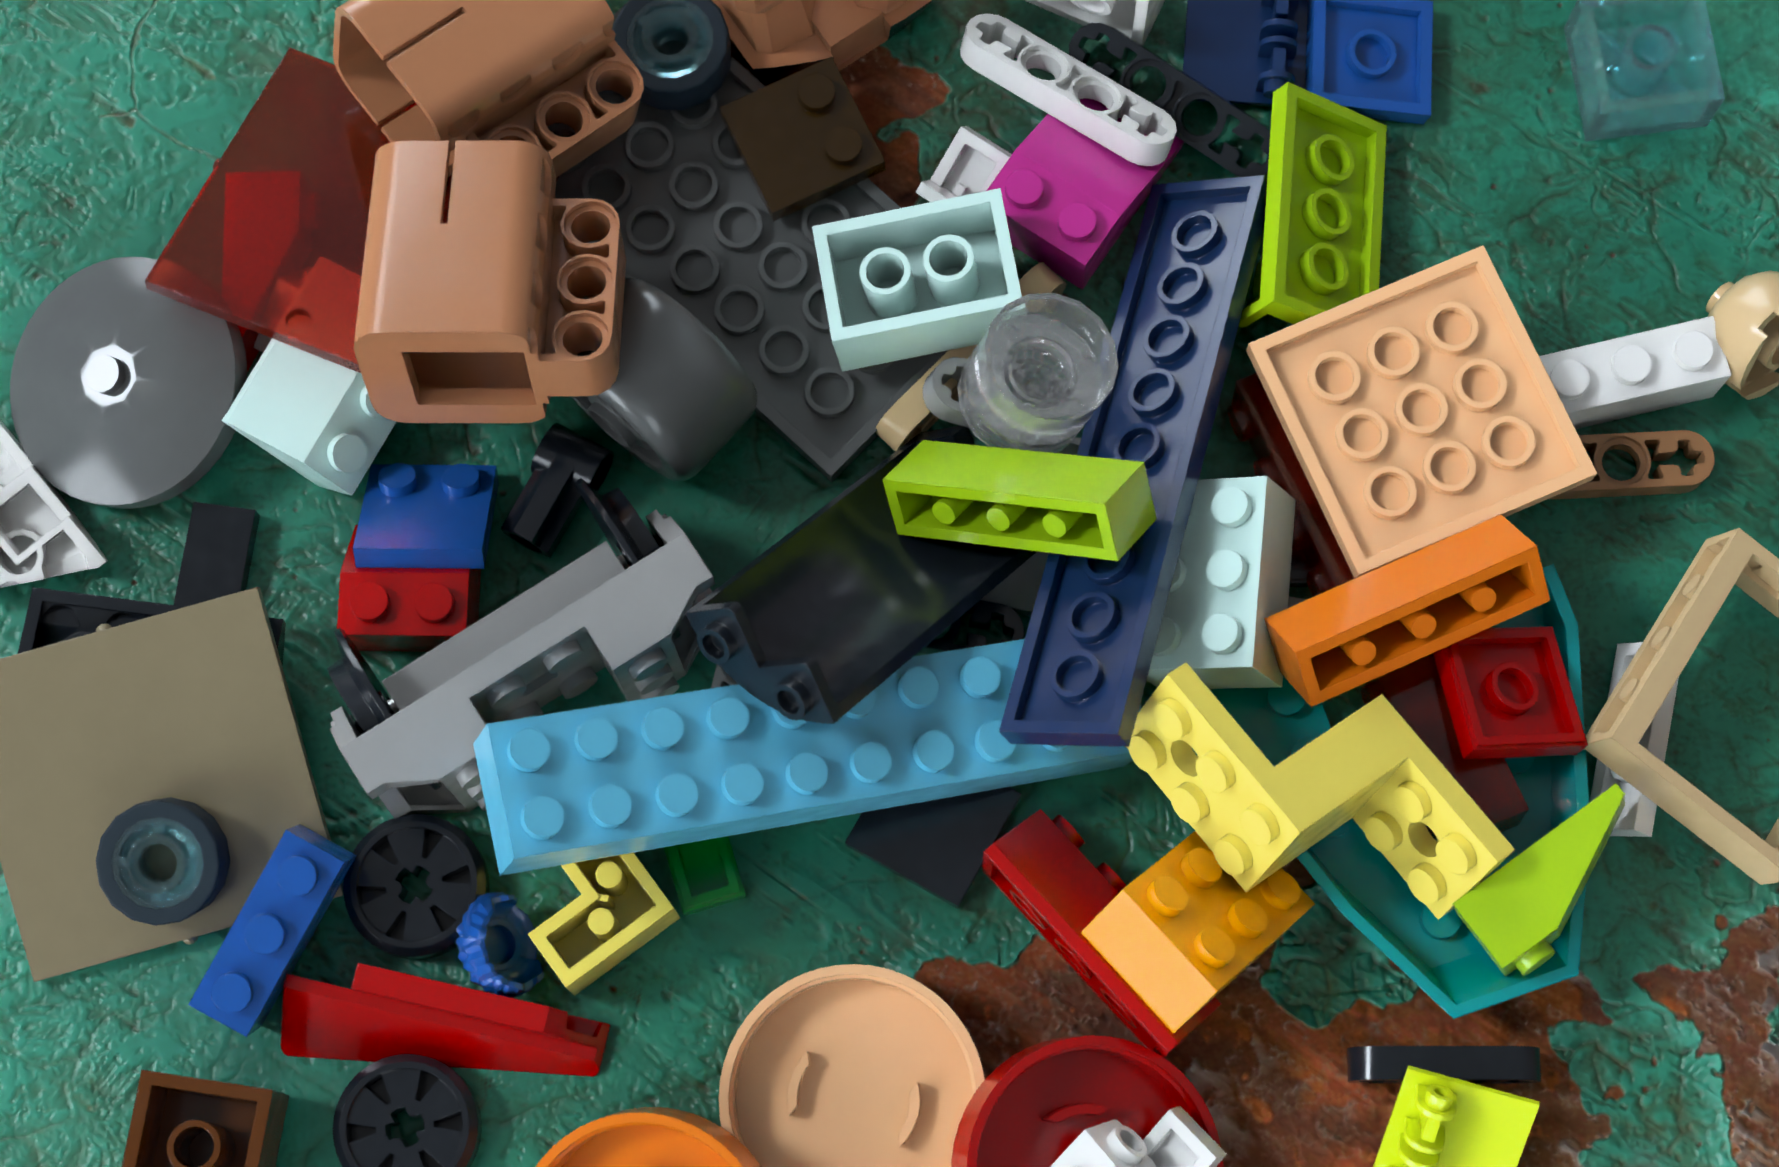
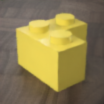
[528,853,680,996]

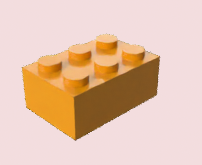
[1081,831,1315,1034]

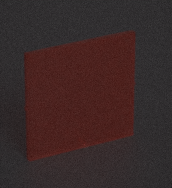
[145,48,559,373]

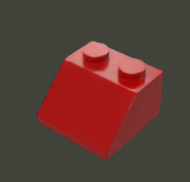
[337,525,481,652]

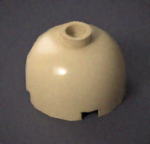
[1706,271,1779,400]

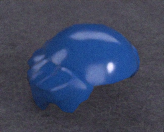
[455,892,545,998]

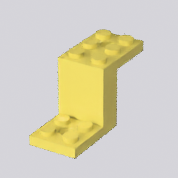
[1126,662,1515,920]

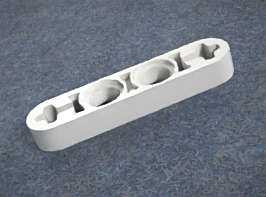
[960,14,1177,166]

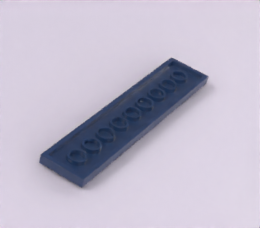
[999,175,1267,747]

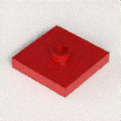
[1433,626,1588,760]

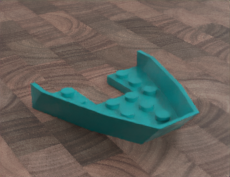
[1210,564,1589,1019]

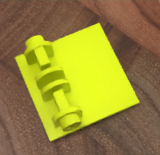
[1373,1065,1540,1167]

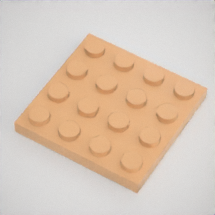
[1246,245,1597,578]

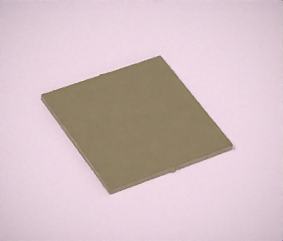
[0,587,344,982]

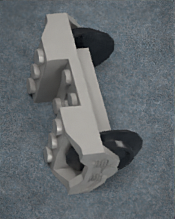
[327,478,715,819]

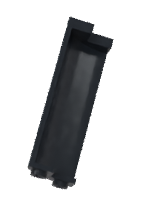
[685,426,1038,723]

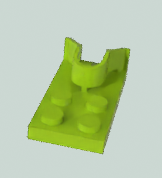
[1239,82,1387,328]

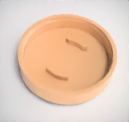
[719,964,985,1167]

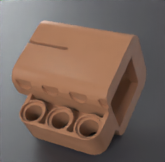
[333,0,644,179]
[354,140,626,423]

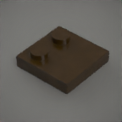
[719,56,886,222]

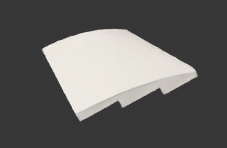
[0,419,108,588]

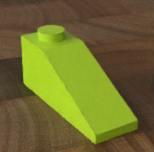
[1452,783,1625,977]

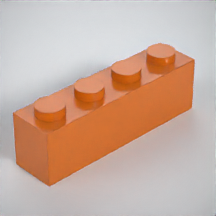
[1264,514,1550,707]

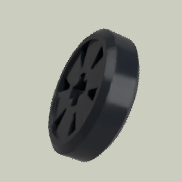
[343,814,490,959]
[333,1054,482,1167]

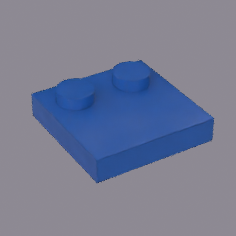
[1305,0,1433,125]
[353,463,499,569]

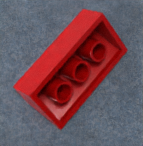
[982,809,1221,1058]

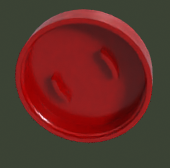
[951,1035,1224,1167]

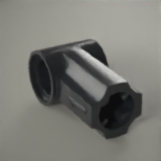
[501,422,614,558]

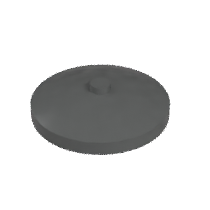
[10,257,247,509]

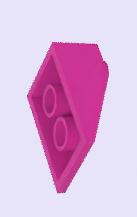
[986,98,1184,290]

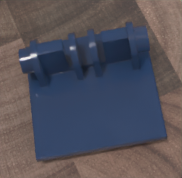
[1183,0,1308,106]

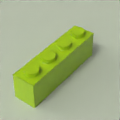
[882,440,1157,561]

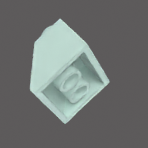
[221,260,396,496]

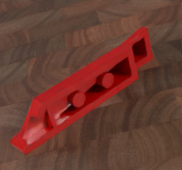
[281,963,611,1077]

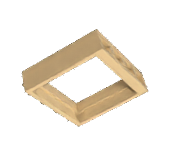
[1584,528,1779,885]

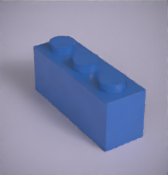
[188,824,356,1037]

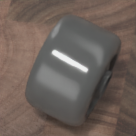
[571,278,757,481]

